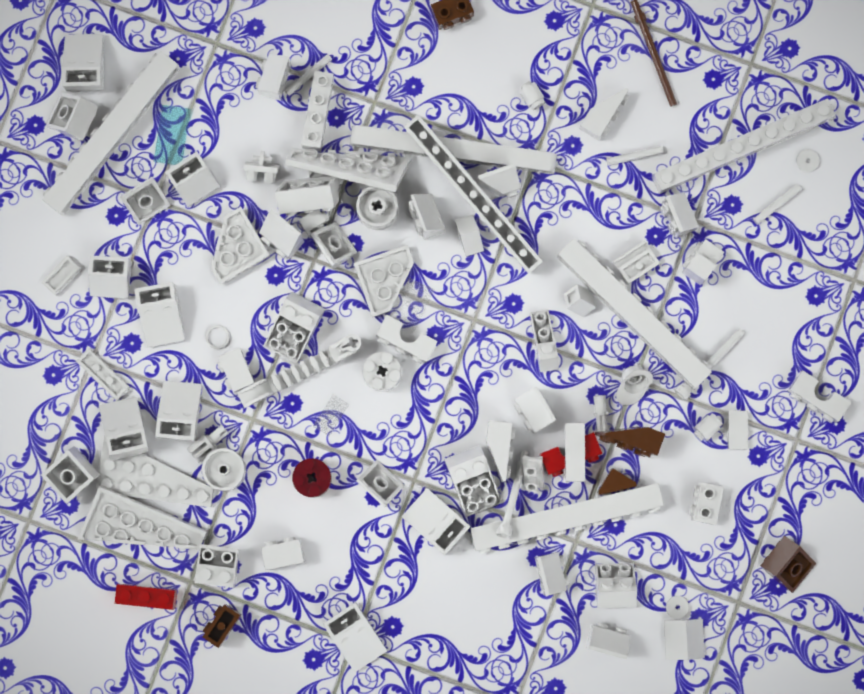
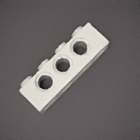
[301,71,334,152]

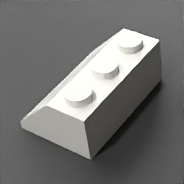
[275,176,339,216]

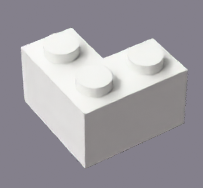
[682,239,724,285]

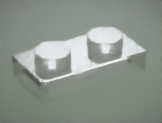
[313,394,350,437]

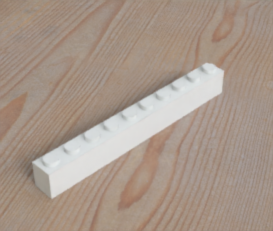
[42,51,180,216]
[652,98,836,194]
[404,115,543,274]
[557,238,712,390]
[470,483,664,554]

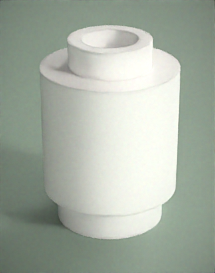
[519,81,545,110]
[694,413,723,441]

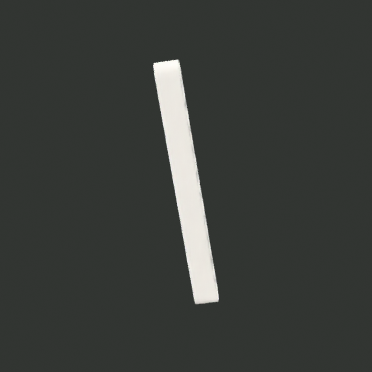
[349,125,557,174]

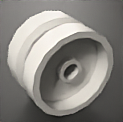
[356,186,398,230]
[202,448,247,491]

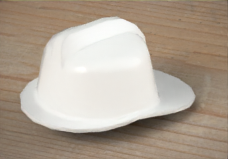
[616,363,653,405]

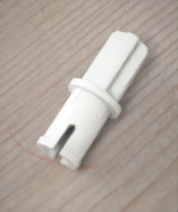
[593,395,609,432]

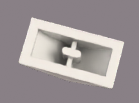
[454,215,484,257]

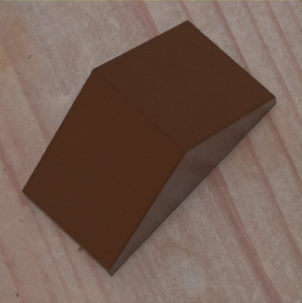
[597,468,637,495]

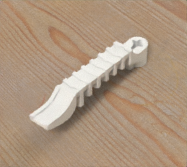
[237,334,361,409]

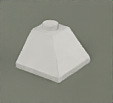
[477,163,521,198]

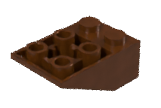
[595,426,665,458]

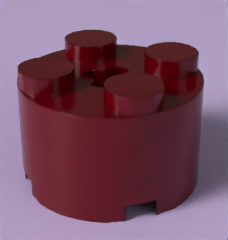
[292,458,332,498]

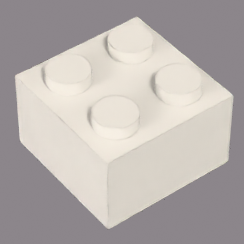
[41,446,100,504]

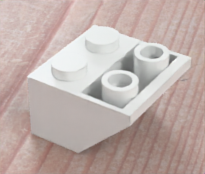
[165,152,220,207]
[660,192,699,238]
[88,255,132,299]
[194,544,239,588]
[595,563,637,608]

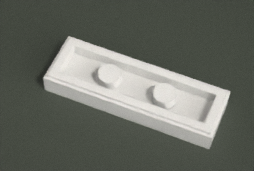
[76,348,131,401]
[565,423,585,482]

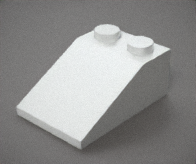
[259,209,304,259]

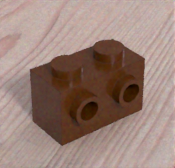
[431,0,474,30]
[202,604,242,648]

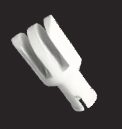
[187,424,229,463]

